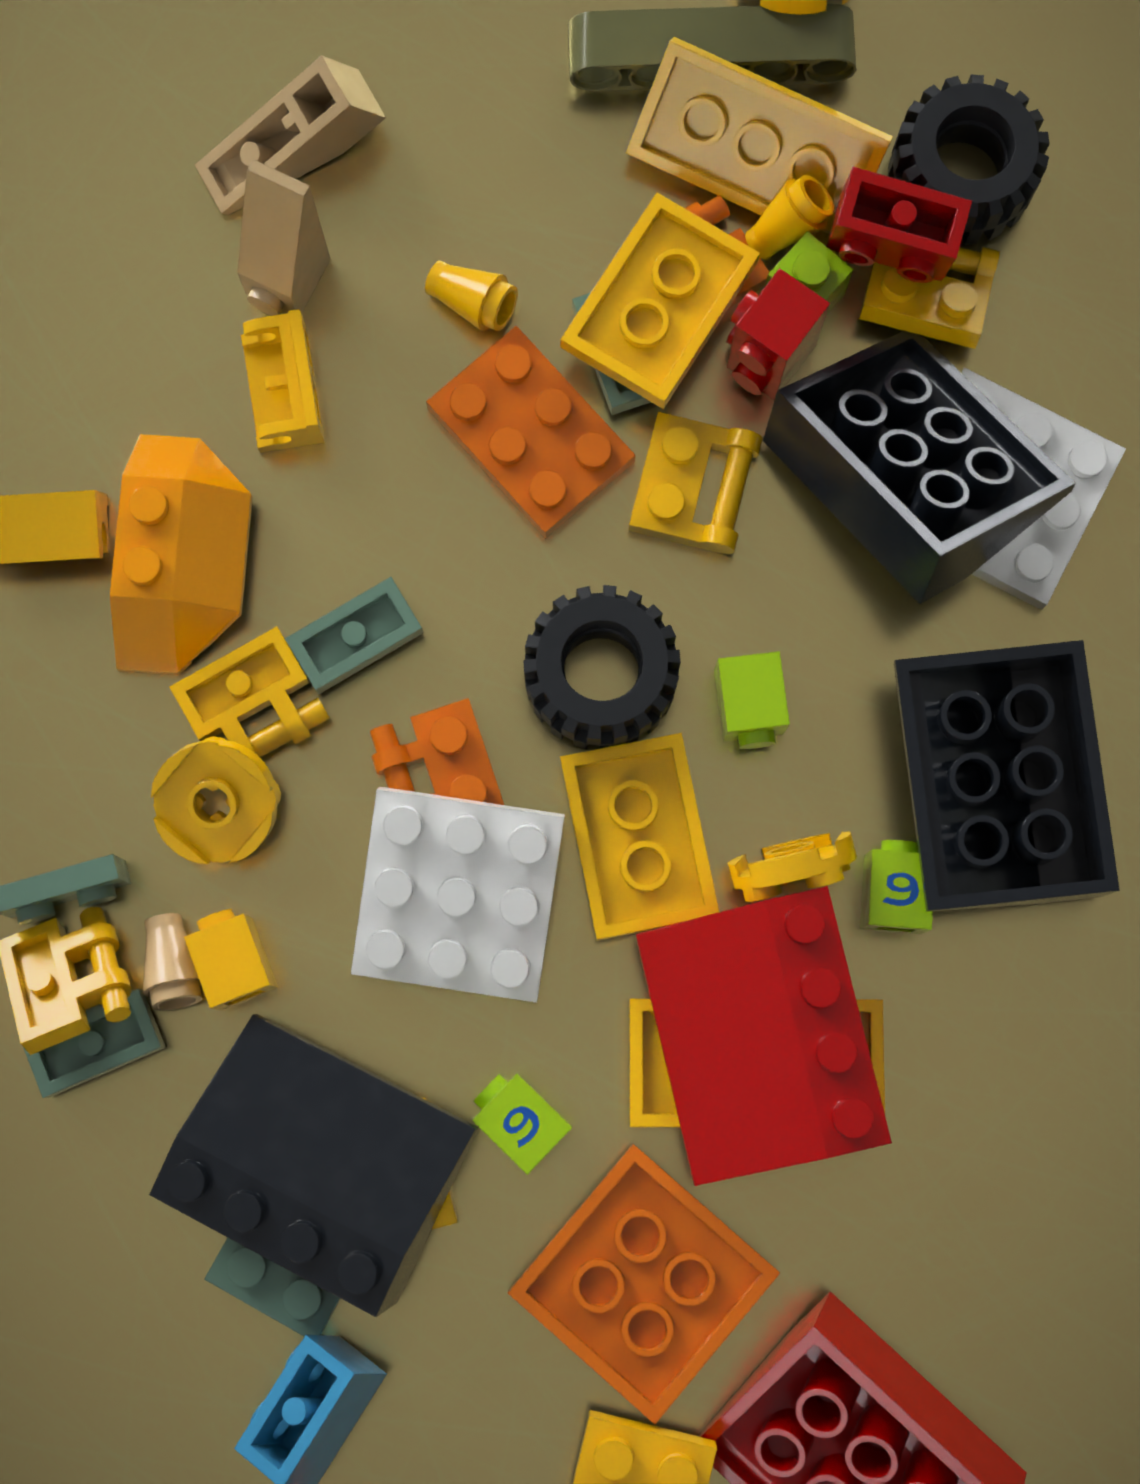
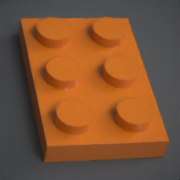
[426,326,636,539]

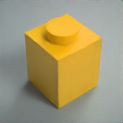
[184,909,279,1010]

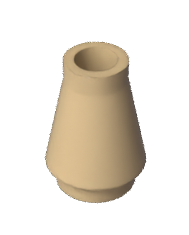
[143,913,202,1011]

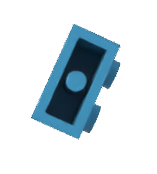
[234,1335,387,1484]

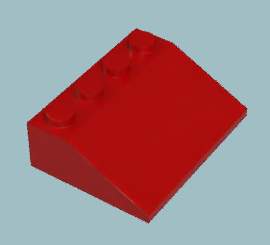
[636,886,892,1186]
[698,1291,1027,1484]

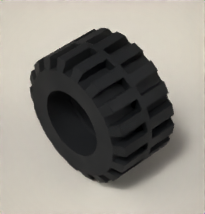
[888,74,1050,245]
[523,585,681,749]

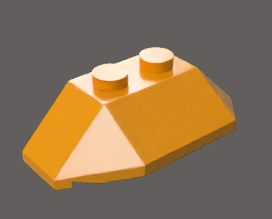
[110,434,253,675]

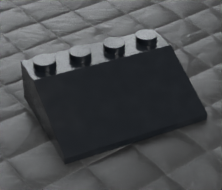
[763,331,1076,604]
[893,640,1120,912]
[149,1014,479,1317]

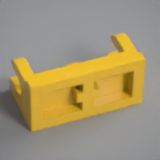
[241,309,325,453]
[0,490,109,564]

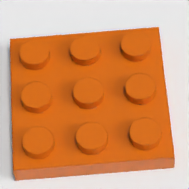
[508,1144,780,1425]

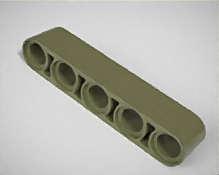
[568,4,857,91]

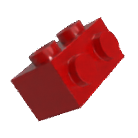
[826,166,972,283]
[726,268,830,401]

